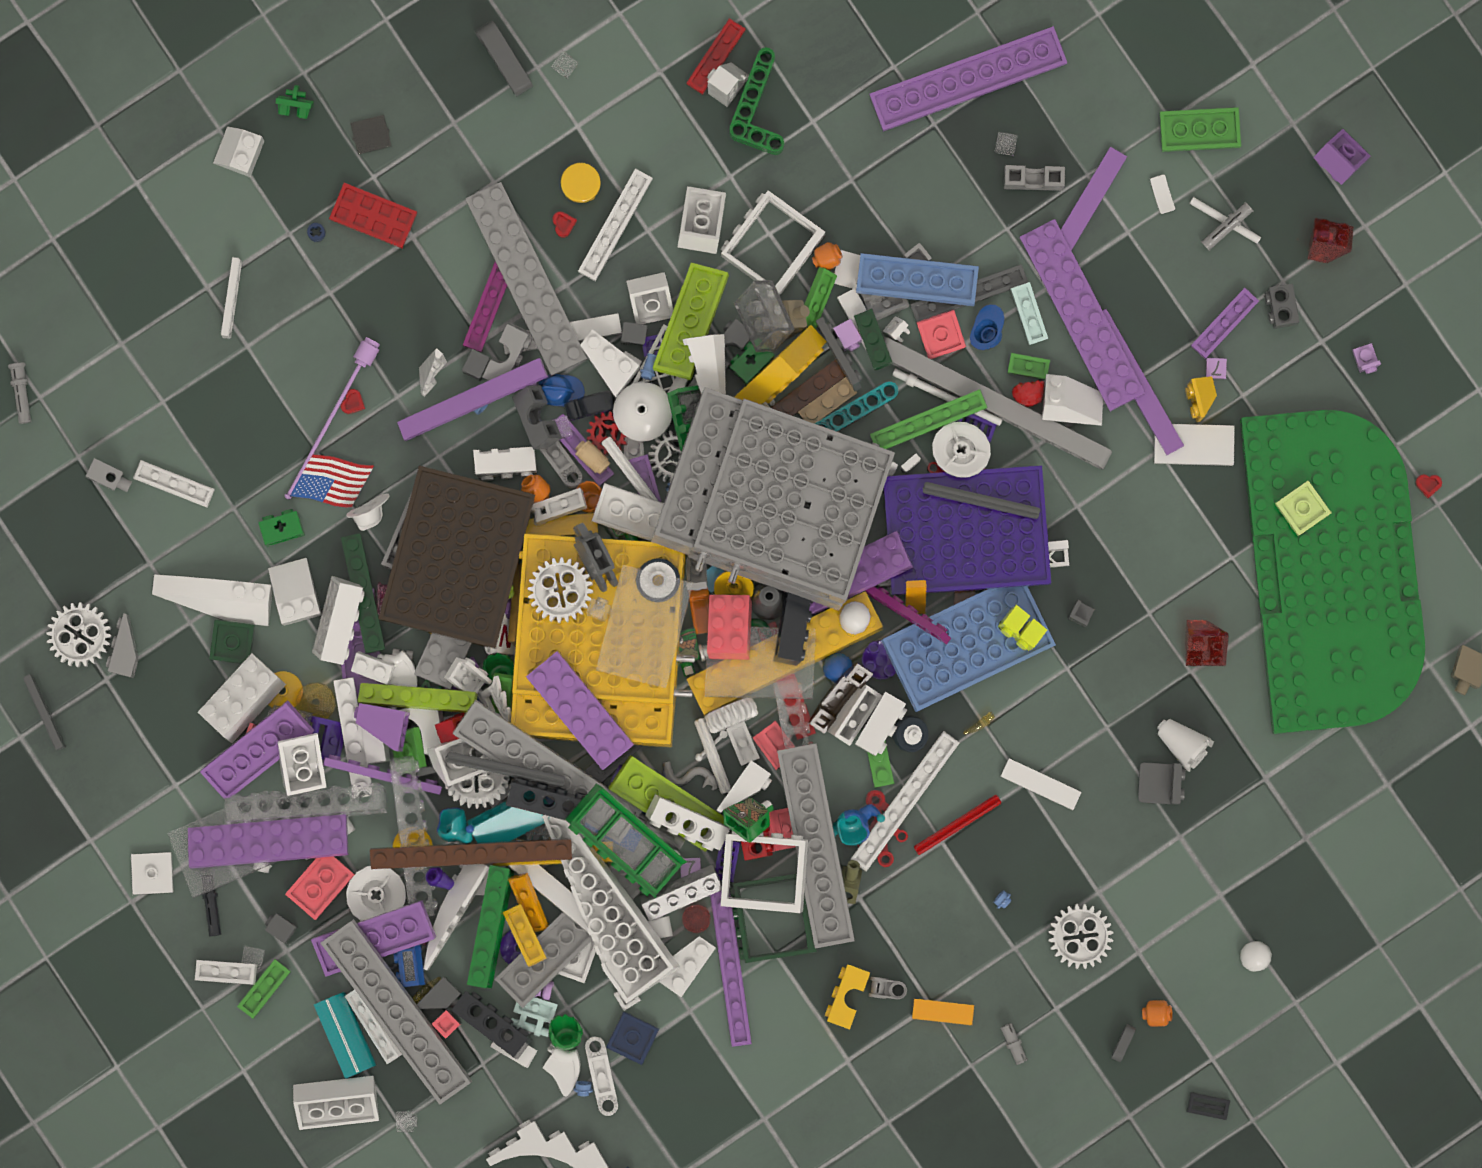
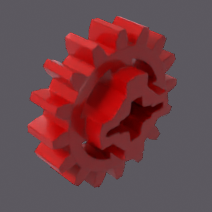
[587,412,628,455]

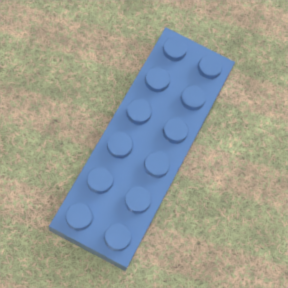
[856,253,979,306]

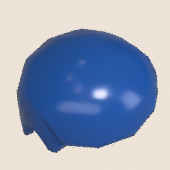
[823,653,853,683]

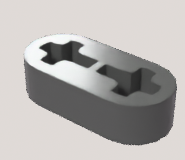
[1111,1024,1136,1062]

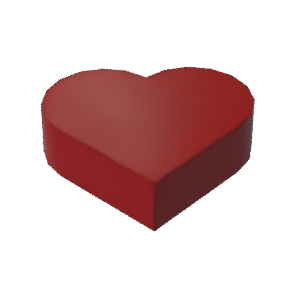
[553,211,577,238]
[341,389,365,414]
[1415,474,1442,499]

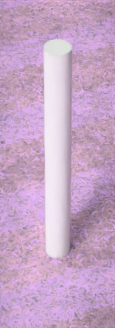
[1190,197,1261,244]

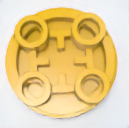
[561,163,601,203]

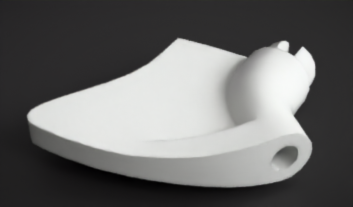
[377,650,418,687]
[543,1043,581,1097]

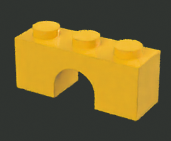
[825,964,870,1029]

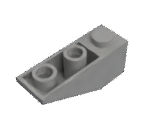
[106,613,139,678]

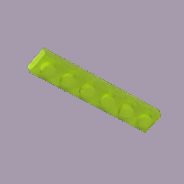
[358,683,477,713]

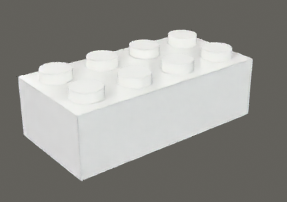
[198,654,286,743]

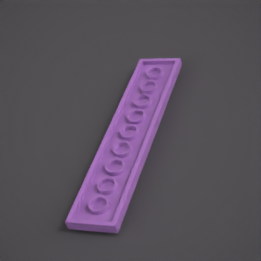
[869,26,1067,132]
[1020,219,1145,412]

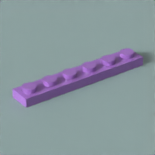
[322,754,442,795]

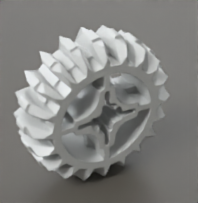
[649,431,681,483]
[705,697,758,733]

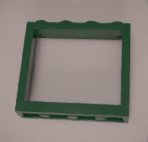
[730,874,817,963]

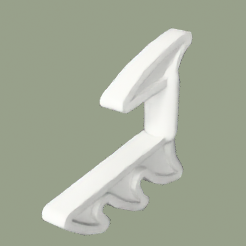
[477,676,511,723]

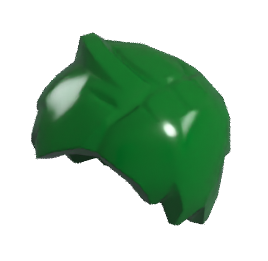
[483,653,514,685]
[548,1014,583,1050]

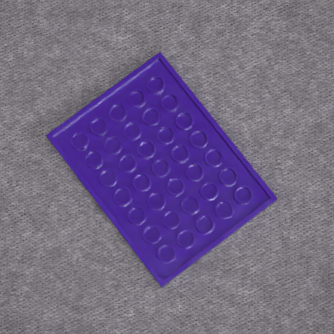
[884,465,1051,596]

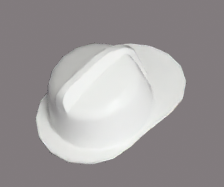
[346,493,390,531]

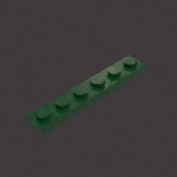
[341,533,386,654]

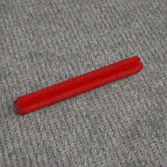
[914,795,1001,855]

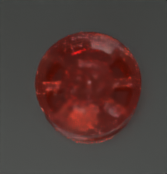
[682,905,711,933]

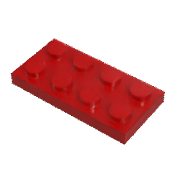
[329,183,417,249]

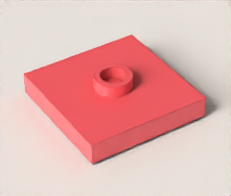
[916,309,966,359]

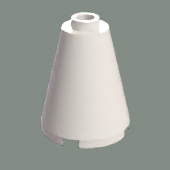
[1157,719,1214,772]

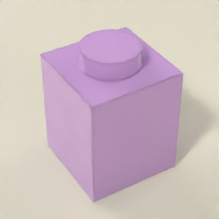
[833,319,862,352]

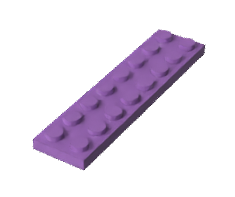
[188,814,349,869]

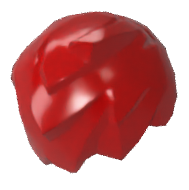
[1012,380,1045,407]

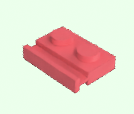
[753,721,795,770]
[768,808,795,852]

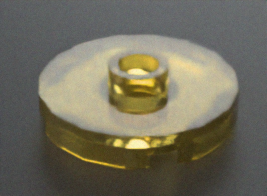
[296,682,336,722]

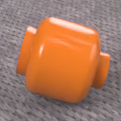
[812,242,843,270]
[521,475,551,504]
[1142,1000,1172,1027]

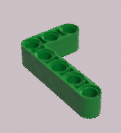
[730,47,784,155]

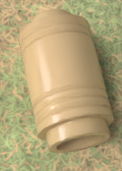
[575,440,611,475]

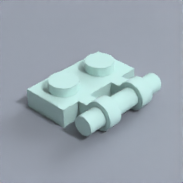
[511,997,558,1037]

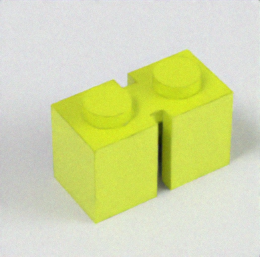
[998,605,1047,651]

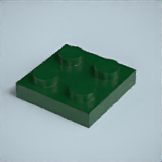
[209,620,255,664]

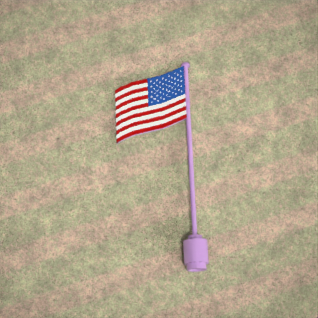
[285,337,380,507]

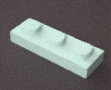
[1010,282,1048,345]

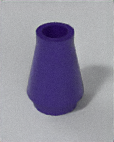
[426,867,454,890]

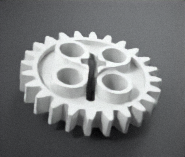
[528,557,593,623]
[46,602,112,667]
[445,771,509,809]
[1048,904,1113,969]

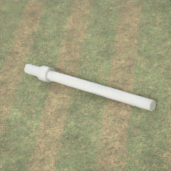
[892,369,1003,426]

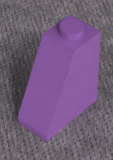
[354,703,410,752]

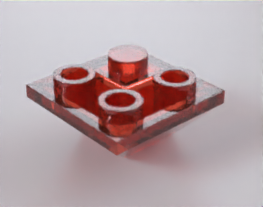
[1307,218,1354,263]
[1185,620,1229,666]

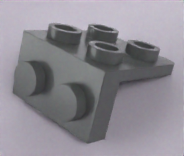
[1138,763,1185,805]

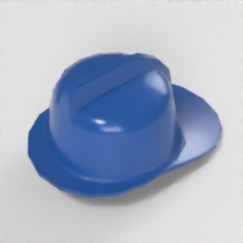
[970,305,1005,350]
[538,374,585,407]

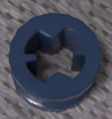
[307,223,326,242]

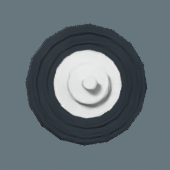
[893,716,928,752]

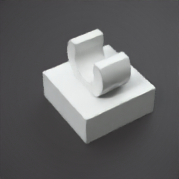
[883,316,910,342]

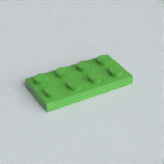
[1159,107,1241,152]

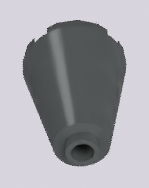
[751,583,785,620]

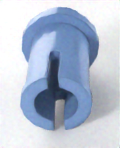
[640,353,656,380]

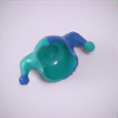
[833,804,885,845]
[436,808,474,844]

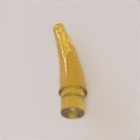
[963,712,995,735]
[412,977,441,1004]

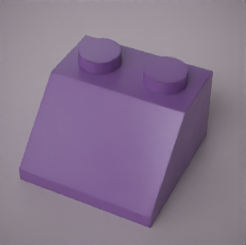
[1313,129,1371,185]

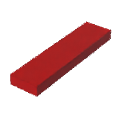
[686,18,746,95]

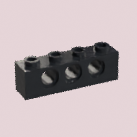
[506,777,588,825]
[451,991,532,1060]

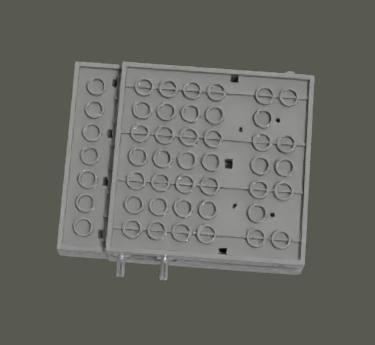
[651,387,895,611]

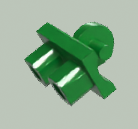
[275,85,314,119]

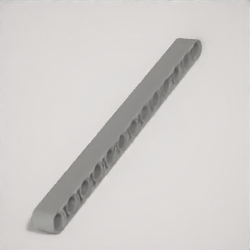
[884,337,1112,470]

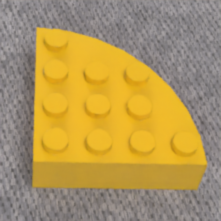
[734,325,827,405]

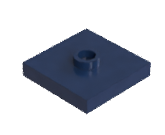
[606,1011,659,1065]

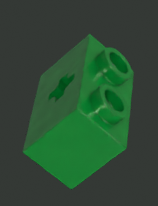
[730,339,775,385]
[258,509,305,547]

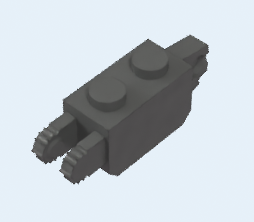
[573,523,618,592]

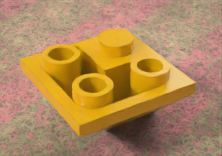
[1185,376,1217,423]

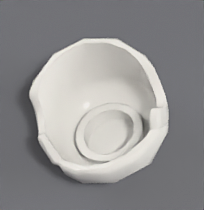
[839,601,871,635]
[1240,941,1272,972]

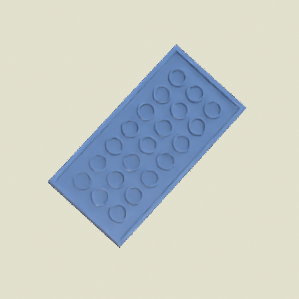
[881,586,1056,712]

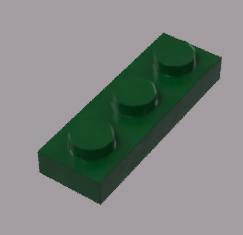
[854,308,893,371]

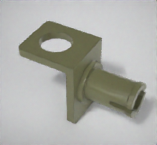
[842,860,862,904]

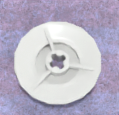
[932,422,991,477]
[346,866,406,921]

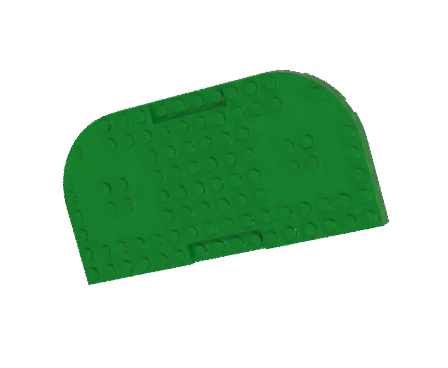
[1240,410,1425,734]

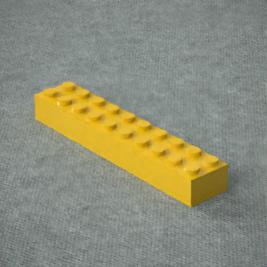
[686,591,883,717]

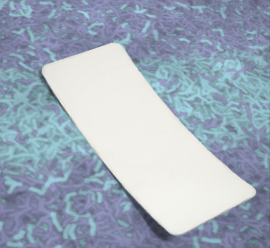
[1150,175,1175,214]

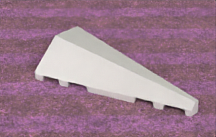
[683,334,726,394]
[419,349,447,397]

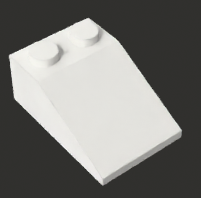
[677,186,726,254]
[1042,374,1103,425]
[268,558,322,626]
[278,733,327,796]
[717,761,772,814]

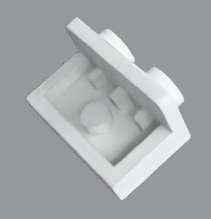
[444,657,492,693]

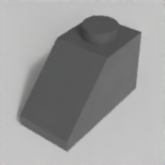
[417,977,462,1009]

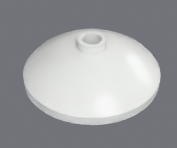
[613,382,672,442]

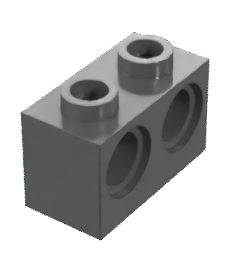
[1265,283,1300,329]

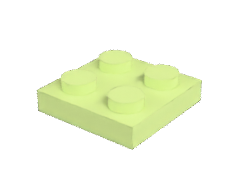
[1275,481,1331,536]

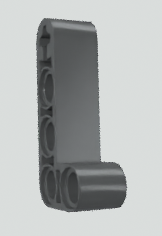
[474,20,533,97]

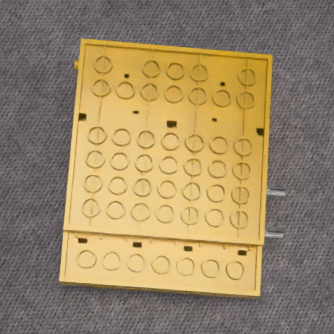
[511,534,695,747]

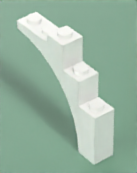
[486,1120,609,1168]

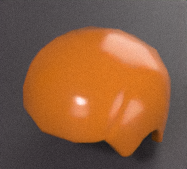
[576,481,602,513]

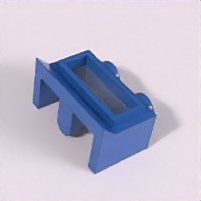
[394,944,426,987]

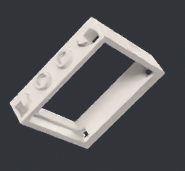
[721,191,825,298]
[721,831,808,913]

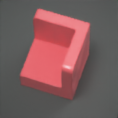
[432,1010,461,1039]

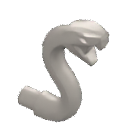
[663,761,717,790]

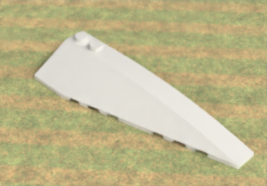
[542,815,680,1003]

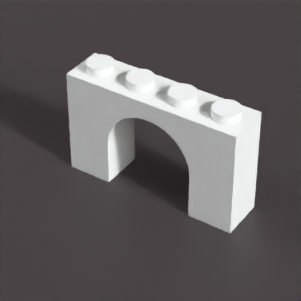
[361,707,444,764]

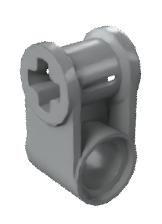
[868,977,907,999]

